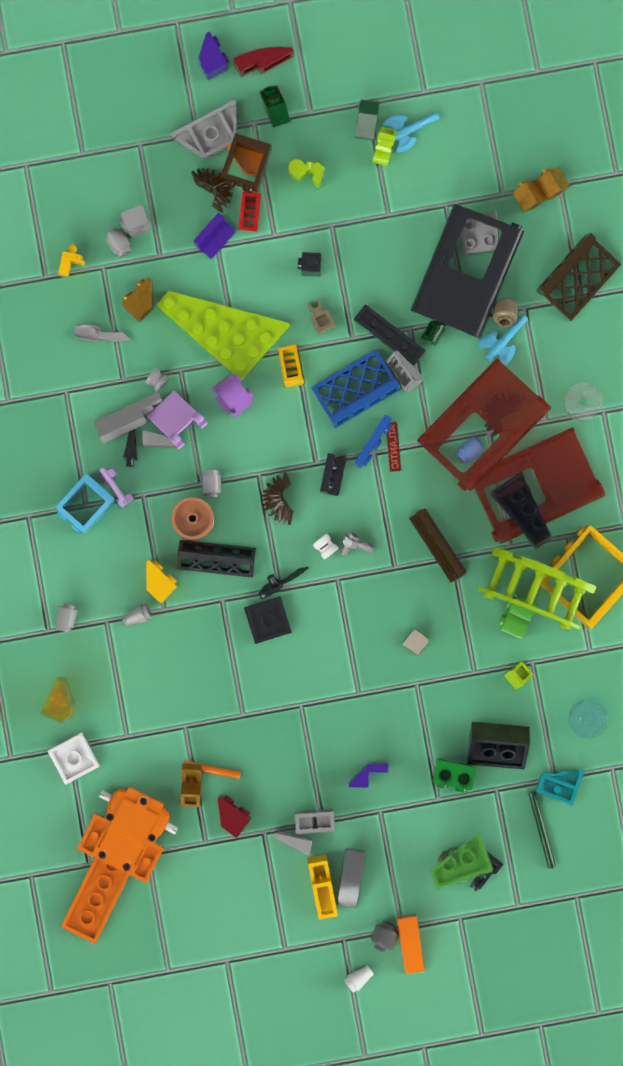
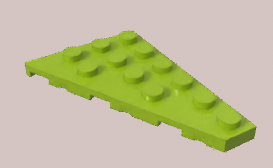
[156,291,291,381]

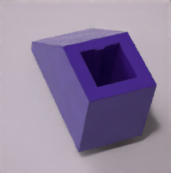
[198,31,229,80]

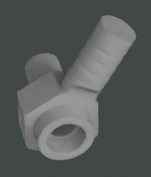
[340,532,374,556]

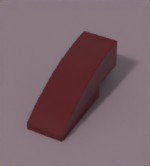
[233,47,294,77]

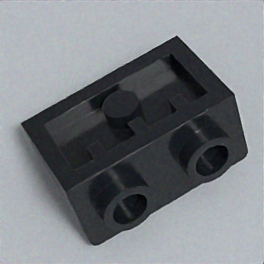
[320,453,346,496]

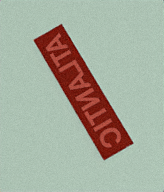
[387,422,401,472]

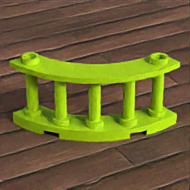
[477,547,596,631]

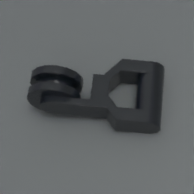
[470,852,503,891]

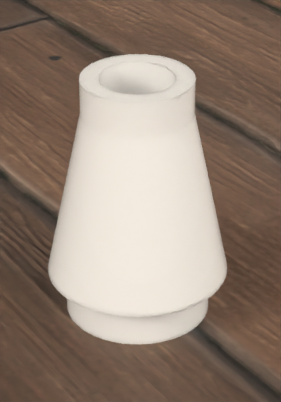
[344,965,374,993]

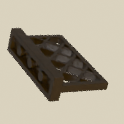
[536,233,621,321]
[409,508,467,583]

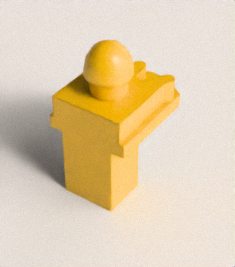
[58,244,86,278]

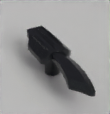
[258,566,309,600]

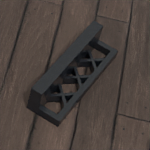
[177,540,256,578]

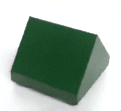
[421,321,445,346]

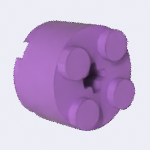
[210,374,254,419]

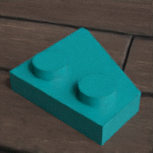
[535,770,584,806]

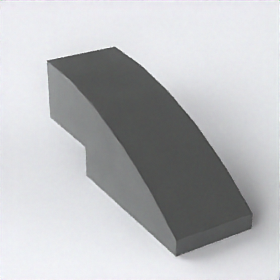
[337,848,365,908]

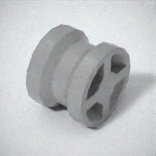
[145,368,169,392]

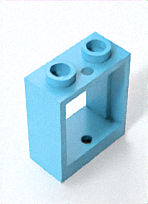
[55,473,116,534]

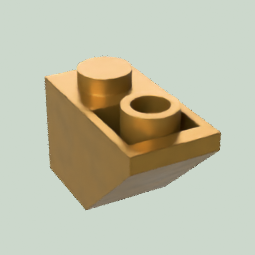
[121,277,153,323]

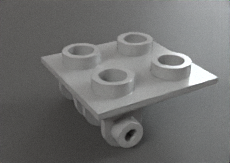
[462,211,499,255]

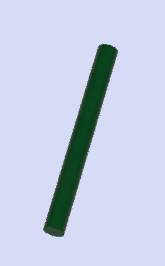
[528,791,556,868]

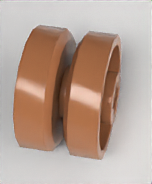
[171,497,215,541]

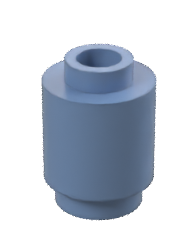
[455,437,484,464]

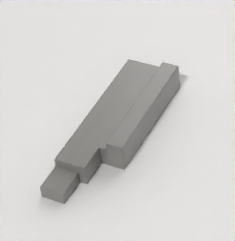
[94,392,162,443]

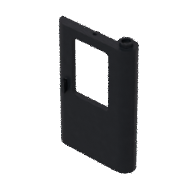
[410,204,524,339]

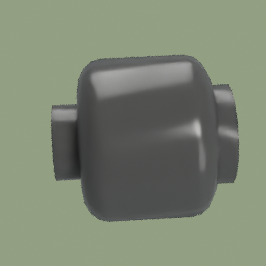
[371,921,399,952]

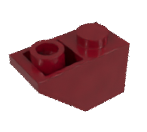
[217,795,251,838]

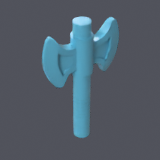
[383,112,440,153]
[478,314,528,367]

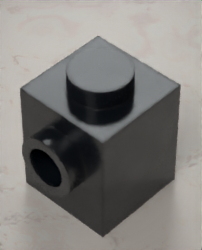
[298,252,321,276]

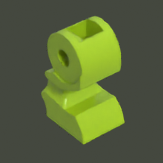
[372,126,398,167]
[288,159,325,189]

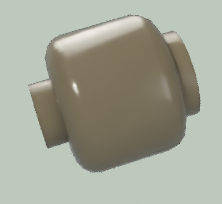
[493,298,518,327]

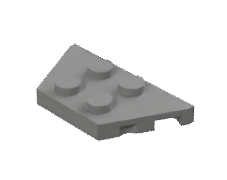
[170,99,237,160]

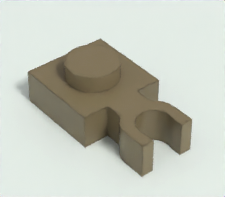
[307,299,336,335]

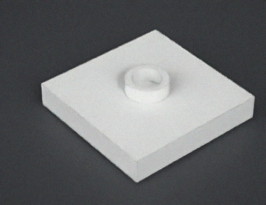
[48,732,100,785]

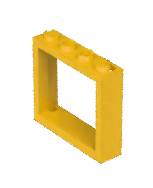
[540,525,623,629]

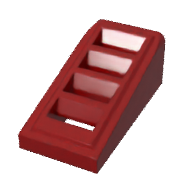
[238,191,261,232]

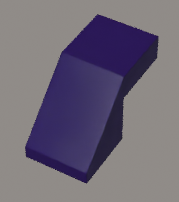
[349,763,388,788]

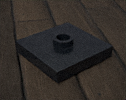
[244,596,292,644]

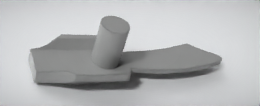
[74,324,130,342]

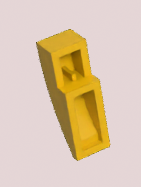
[307,854,338,920]

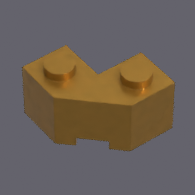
[512,167,570,212]

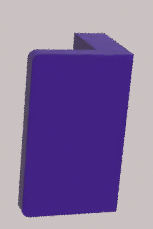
[193,212,236,259]

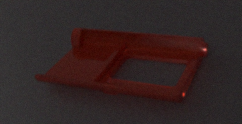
[417,358,552,492]
[469,427,605,544]

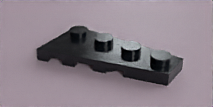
[491,471,552,549]

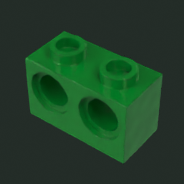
[433,759,476,793]

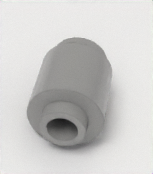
[106,228,132,258]
[202,470,222,498]
[55,603,78,632]

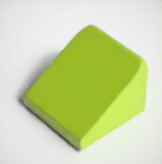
[504,660,534,690]

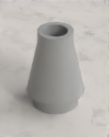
[122,604,152,627]

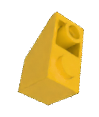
[146,560,178,603]

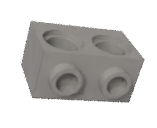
[119,204,153,239]
[295,809,335,834]

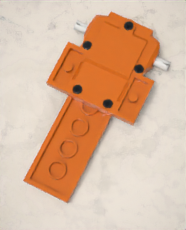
[61,786,179,944]

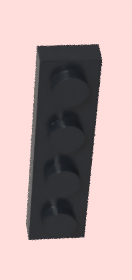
[354,304,426,366]

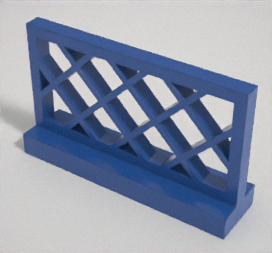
[311,349,400,428]

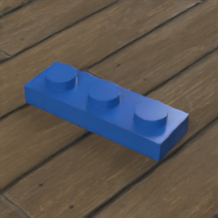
[354,415,392,469]

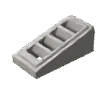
[385,350,424,392]
[142,430,177,448]
[274,830,312,856]

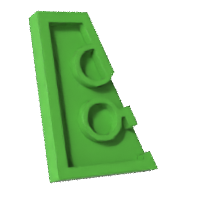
[430,832,493,890]

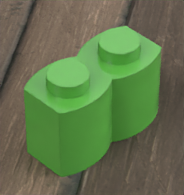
[498,595,537,640]

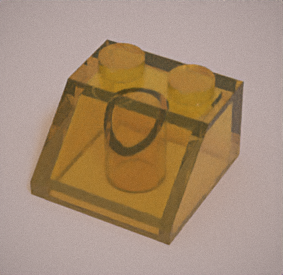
[41,676,76,723]

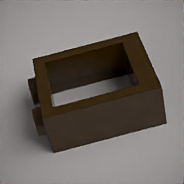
[221,133,272,193]

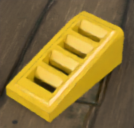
[278,344,304,388]

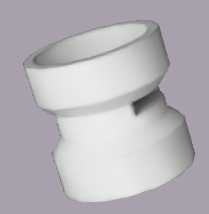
[313,534,339,560]

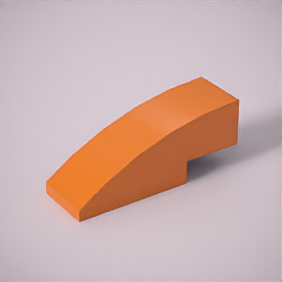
[397,914,424,974]

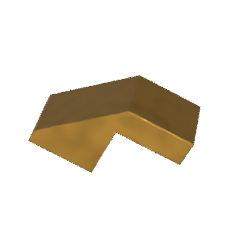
[181,764,202,807]

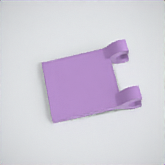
[146,391,208,449]
[99,467,134,508]

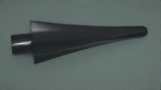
[123,429,138,467]

